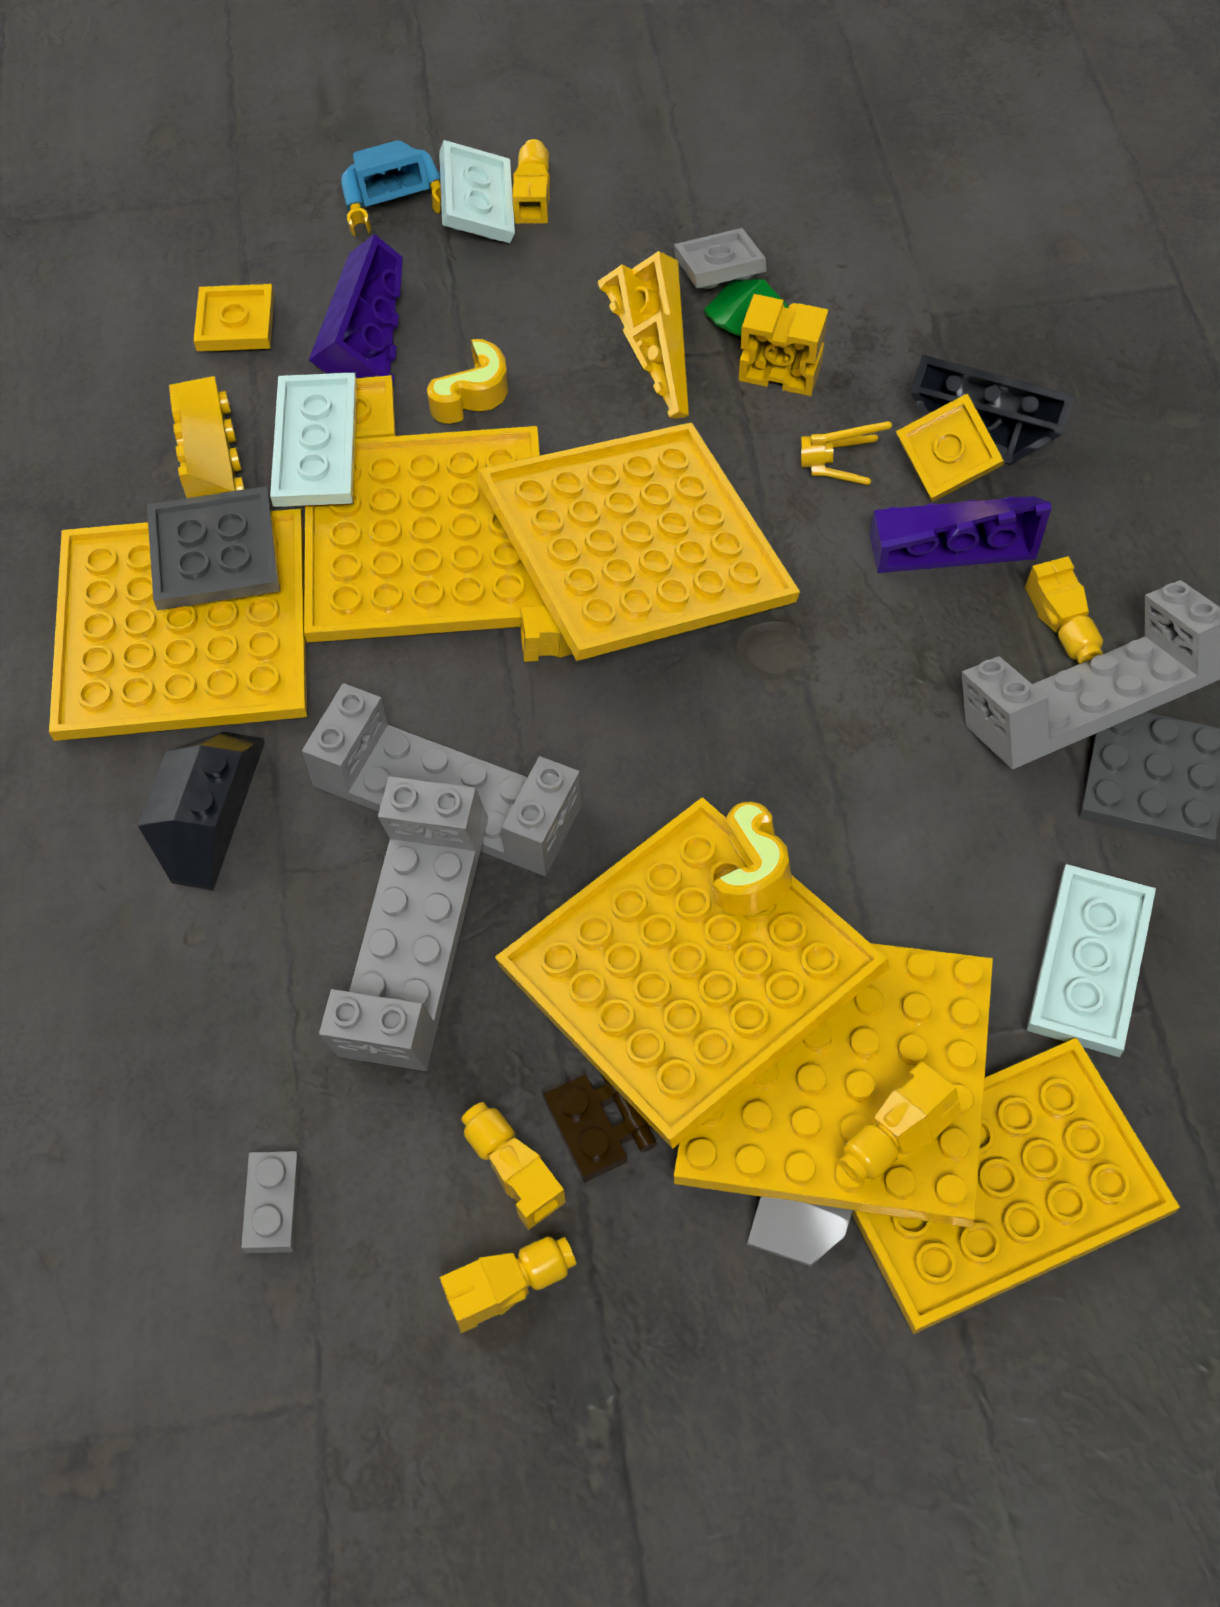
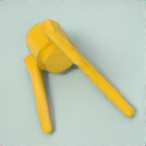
[801,421,892,485]

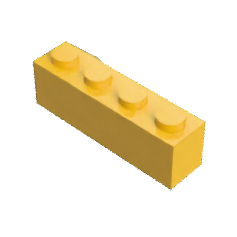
[169,376,245,498]

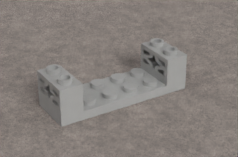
[962,580,1220,770]
[302,683,582,877]
[319,776,488,1071]

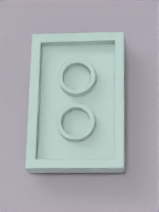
[439,140,515,243]

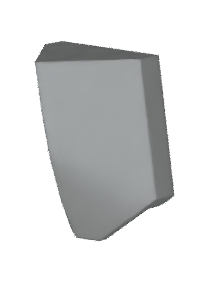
[747,1197,853,1267]

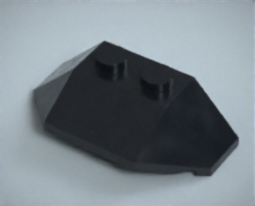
[910,354,1075,465]
[138,732,265,891]

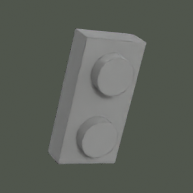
[241,1151,300,1253]

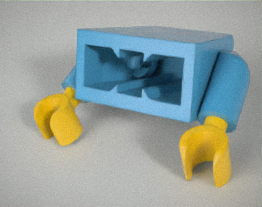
[341,141,441,236]

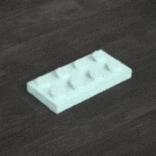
[270,373,357,507]
[1026,864,1156,1057]

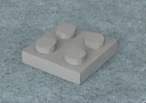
[674,228,767,288]

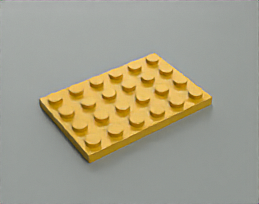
[852,1038,1180,1334]

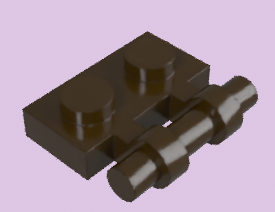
[543,1073,658,1183]

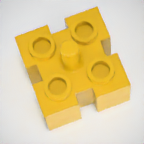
[738,294,829,396]

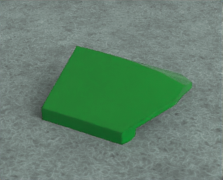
[704,279,789,336]

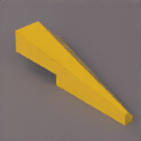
[597,251,689,419]

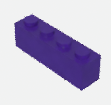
[309,234,403,386]
[870,496,1052,573]

